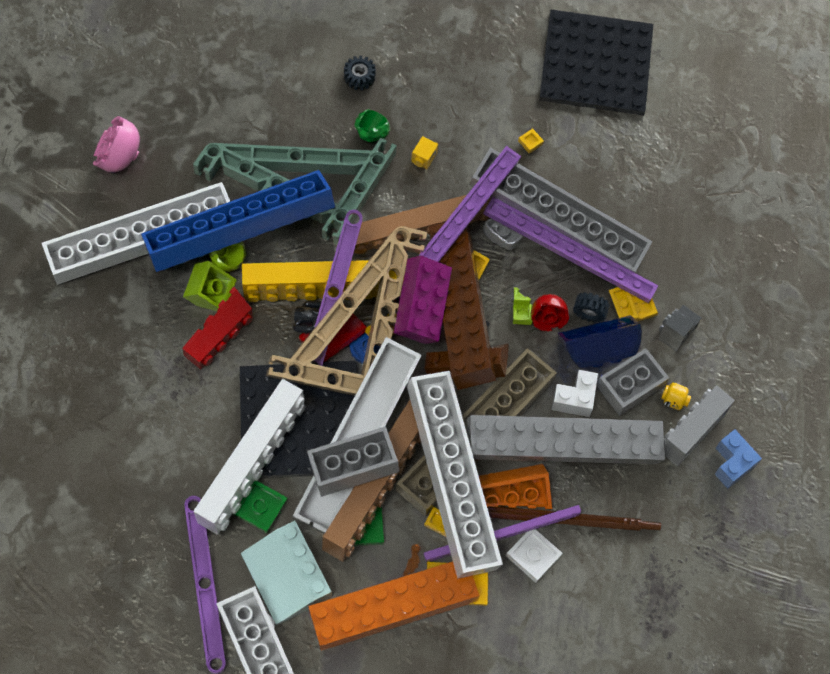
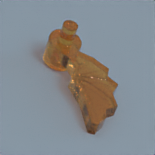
[403,544,420,576]

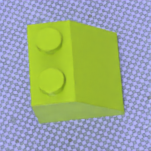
[183,261,237,311]

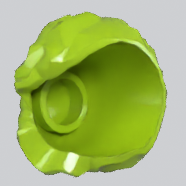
[209,241,246,272]

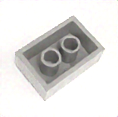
[596,348,669,416]

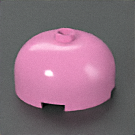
[93,116,140,173]

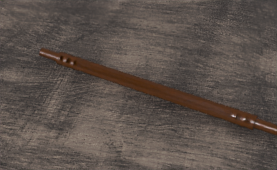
[487,506,661,531]

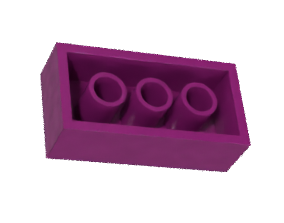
[394,255,452,344]

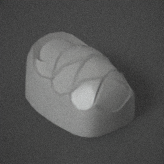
[483,218,522,251]

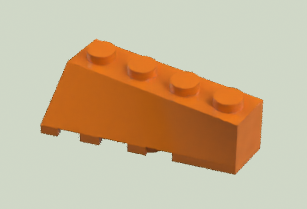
[479,464,552,509]

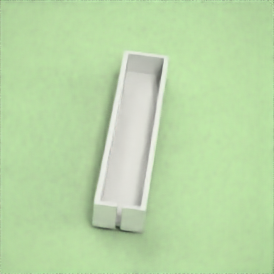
[293,337,421,533]

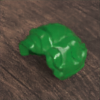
[355,109,390,142]

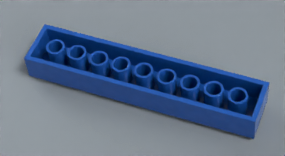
[141,170,335,272]

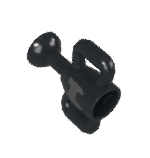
[293,300,322,334]

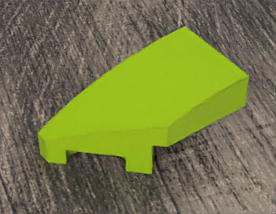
[513,287,532,325]

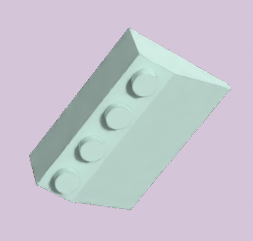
[241,521,332,626]

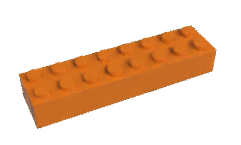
[308,561,480,651]

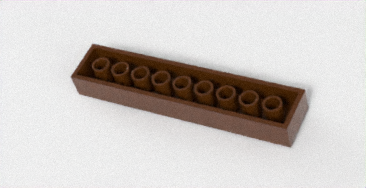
[429,222,496,390]

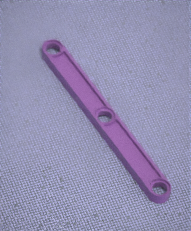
[313,210,363,366]
[184,496,226,674]

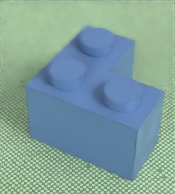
[715,429,762,489]

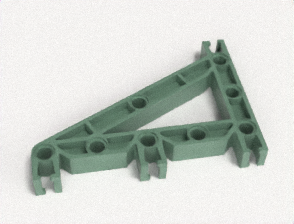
[193,138,397,245]

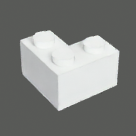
[551,370,598,417]

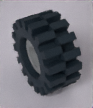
[344,55,376,90]
[573,292,610,323]

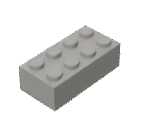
[664,385,735,467]
[307,426,399,497]

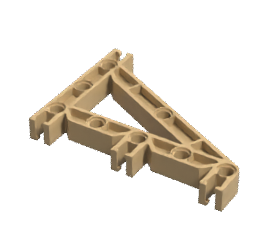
[266,226,427,396]

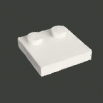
[505,529,563,583]

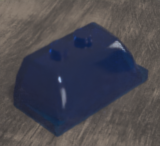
[558,315,642,368]

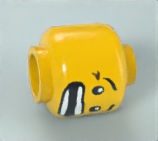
[661,382,691,411]

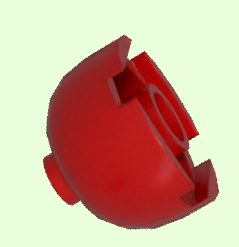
[531,294,569,331]

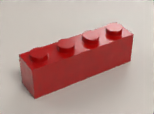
[182,287,253,369]

